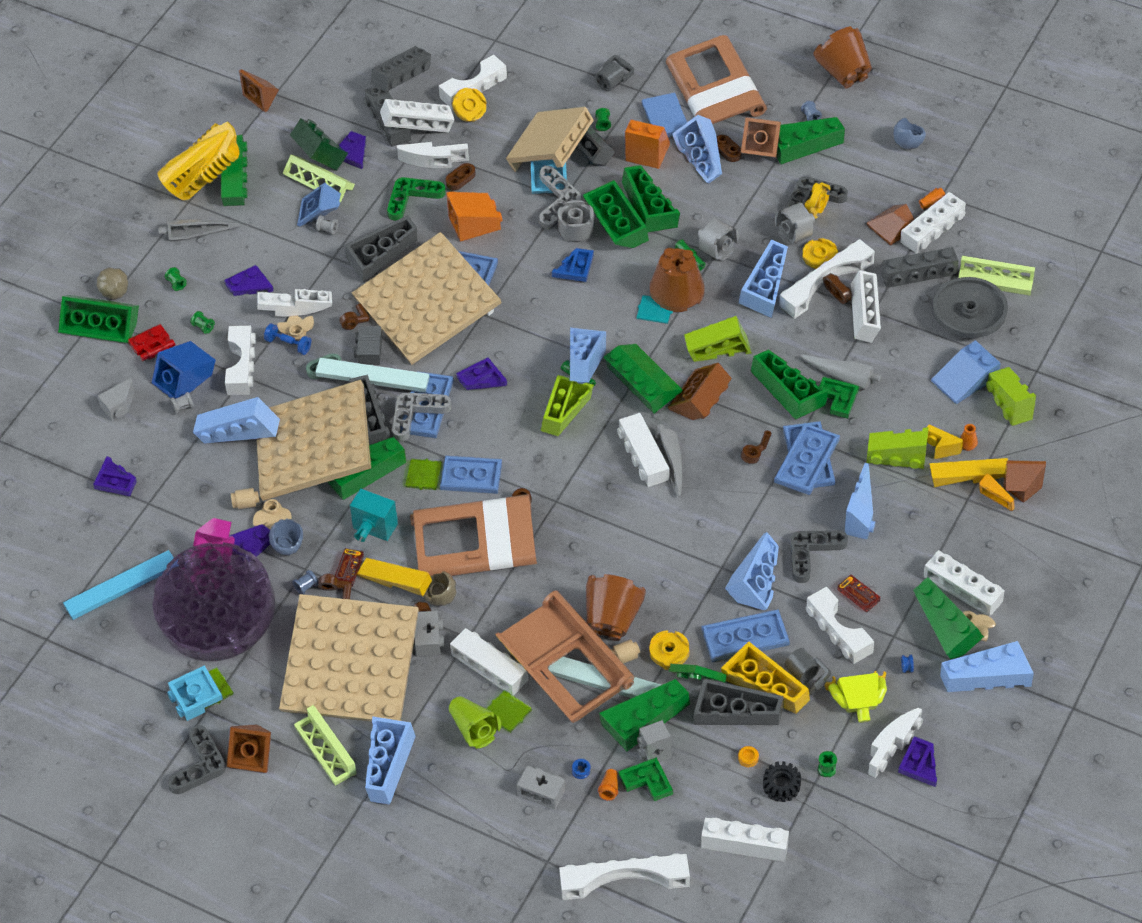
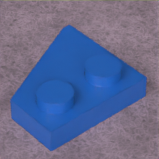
[552,248,594,282]

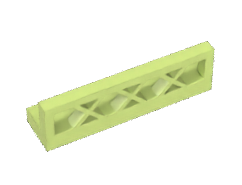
[283,154,355,202]
[958,256,1035,296]
[294,705,357,786]

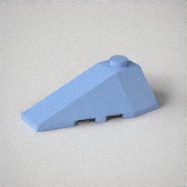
[672,115,722,183]
[845,463,876,539]
[725,532,779,610]

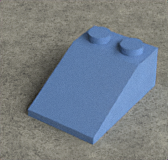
[931,340,1001,404]

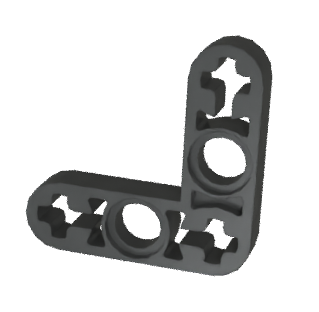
[786,176,848,208]
[791,530,848,583]
[168,725,225,794]

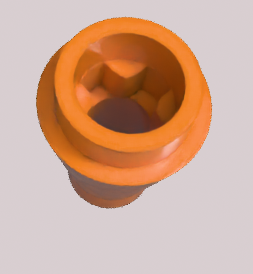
[919,187,946,210]
[960,424,978,451]
[598,769,618,801]

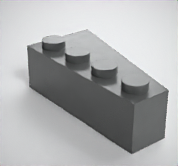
[345,215,417,283]
[693,678,784,725]

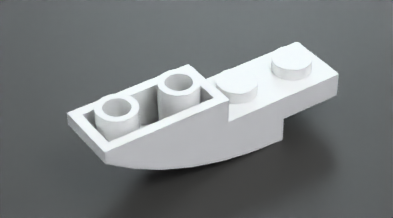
[397,142,469,168]
[257,289,332,317]
[868,708,923,778]

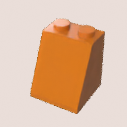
[625,120,670,169]
[446,192,503,242]

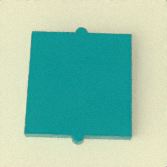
[636,295,673,324]

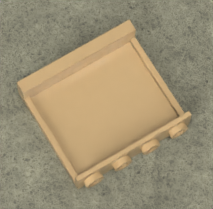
[506,107,594,172]

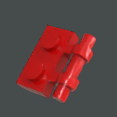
[128,324,176,361]

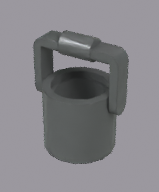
[595,55,634,92]
[785,648,831,695]

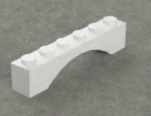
[779,239,875,319]
[559,853,690,900]

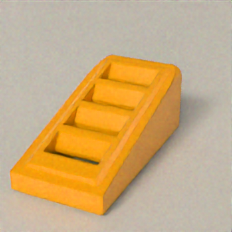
[979,473,1014,511]

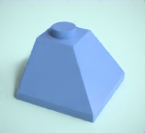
[297,183,341,226]

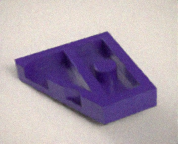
[224,265,274,296]
[230,524,270,563]
[898,736,937,787]

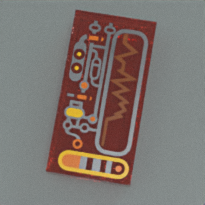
[335,548,364,587]
[837,575,881,612]

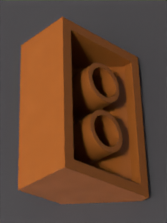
[667,363,732,420]

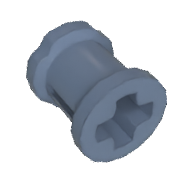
[801,101,822,121]
[292,570,318,595]

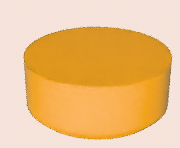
[738,746,759,768]

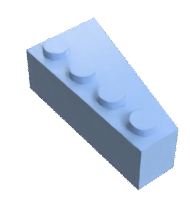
[739,239,788,318]
[570,327,606,384]
[193,397,280,443]
[940,641,1034,692]
[365,717,416,805]

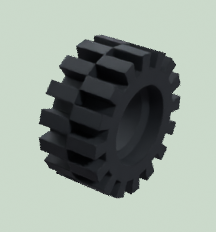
[763,761,801,802]

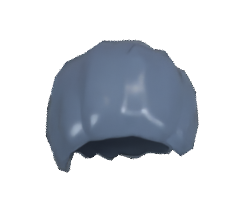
[893,118,926,149]
[269,518,303,556]

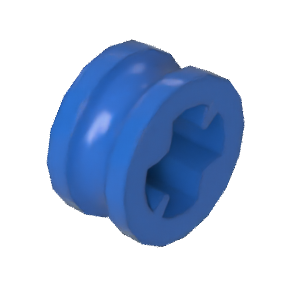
[901,654,914,673]
[572,759,591,779]

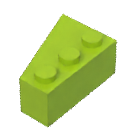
[684,316,752,362]
[986,367,1036,426]
[540,375,594,436]
[866,427,929,469]

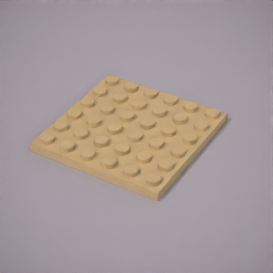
[352,232,502,365]
[257,380,371,501]
[279,594,419,722]

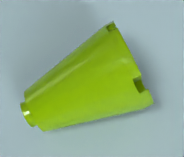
[449,696,501,749]

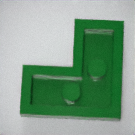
[819,377,859,419]
[669,664,727,683]
[618,757,673,801]

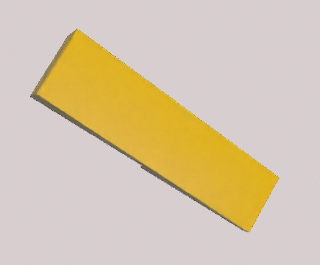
[929,458,1008,487]
[357,558,432,596]

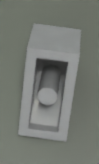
[98,378,135,421]

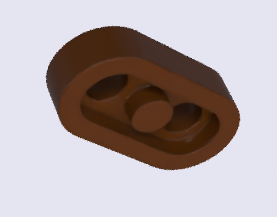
[716,135,742,162]
[445,163,476,190]
[823,273,852,304]

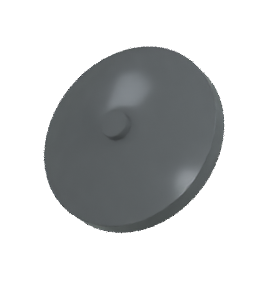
[933,277,1008,338]

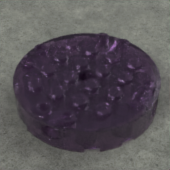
[152,542,275,661]

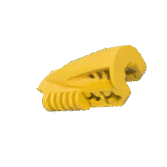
[157,121,239,200]

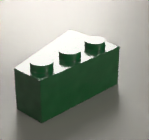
[290,118,348,171]

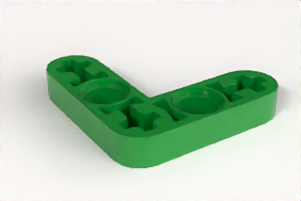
[387,177,446,221]

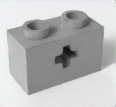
[415,611,444,657]
[637,720,671,763]
[517,765,566,810]

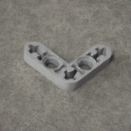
[539,165,581,229]
[392,393,452,442]

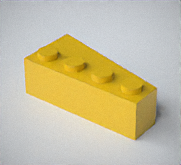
[721,641,810,714]

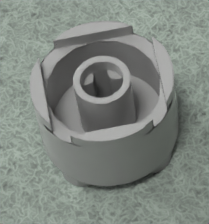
[558,200,594,241]
[775,202,815,245]
[698,218,739,261]

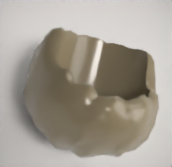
[96,267,128,300]
[424,571,457,606]

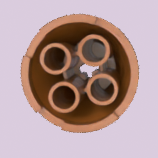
[813,26,872,89]
[650,248,705,312]
[586,574,646,641]

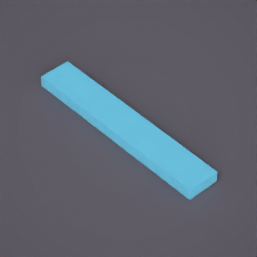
[63,550,178,620]

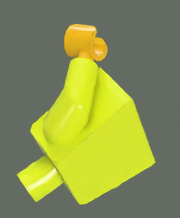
[824,671,887,723]

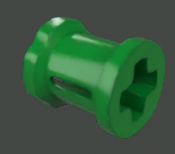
[595,108,611,131]
[164,267,187,291]
[190,311,215,334]
[818,751,837,778]

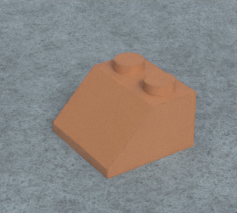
[741,117,781,157]

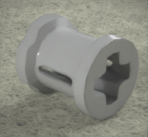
[316,215,339,235]
[170,392,194,414]

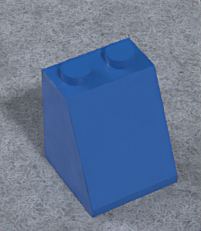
[152,341,216,399]

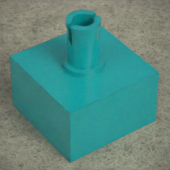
[350,488,398,542]

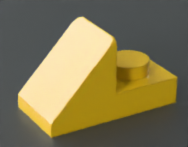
[927,424,963,459]

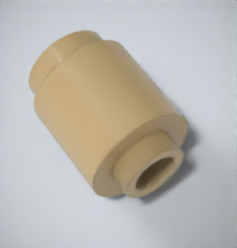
[231,488,260,509]
[611,639,640,664]

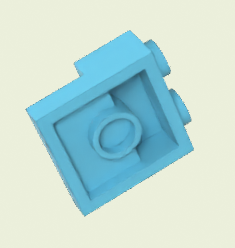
[531,159,567,194]
[167,665,223,721]

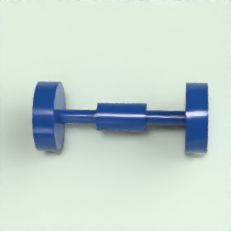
[264,323,312,355]

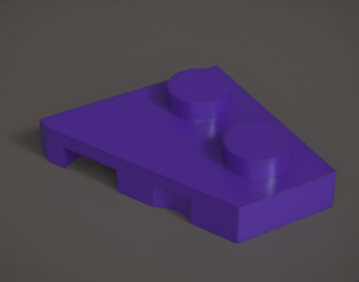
[339,131,366,169]
[456,357,507,390]
[93,456,137,496]

